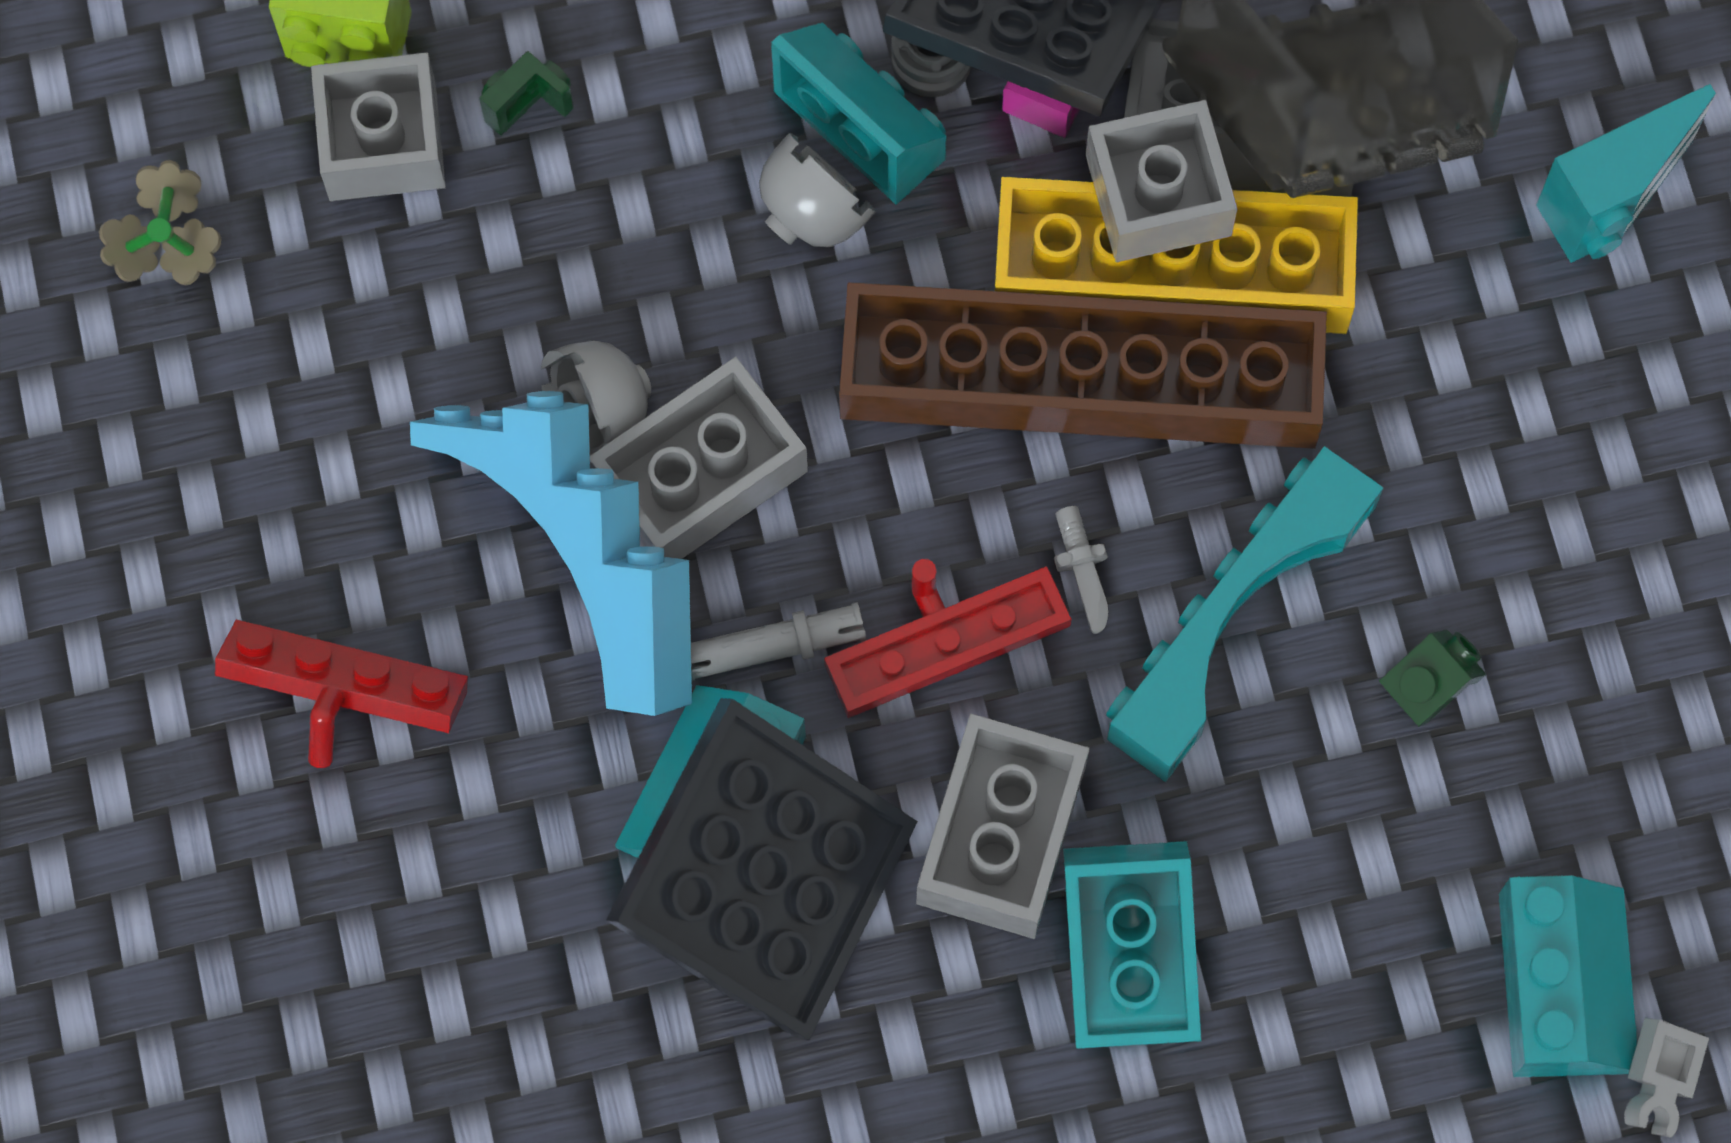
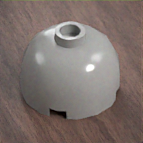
[759,133,876,247]
[541,341,651,455]

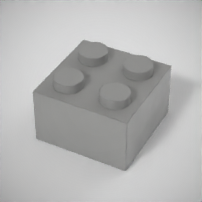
[311,53,446,201]
[1086,100,1237,262]

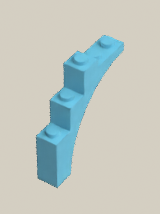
[410,391,692,716]

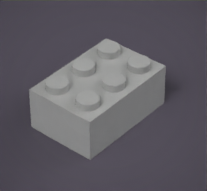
[590,357,808,559]
[916,713,1089,939]

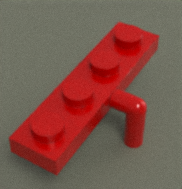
[824,559,1072,718]
[215,619,468,768]

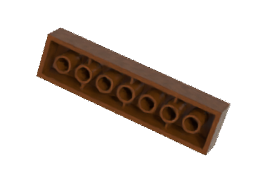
[839,282,1327,449]

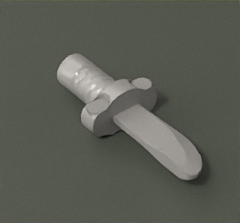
[1054,506,1108,634]

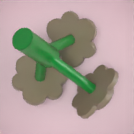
[99,160,221,285]

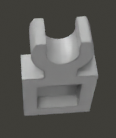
[1624,1018,1709,1138]

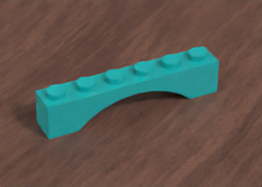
[1106,446,1384,782]

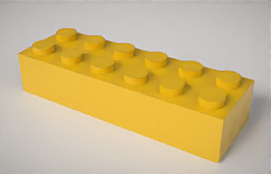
[995,177,1358,334]

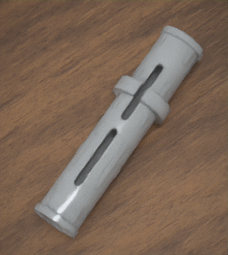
[691,602,867,681]

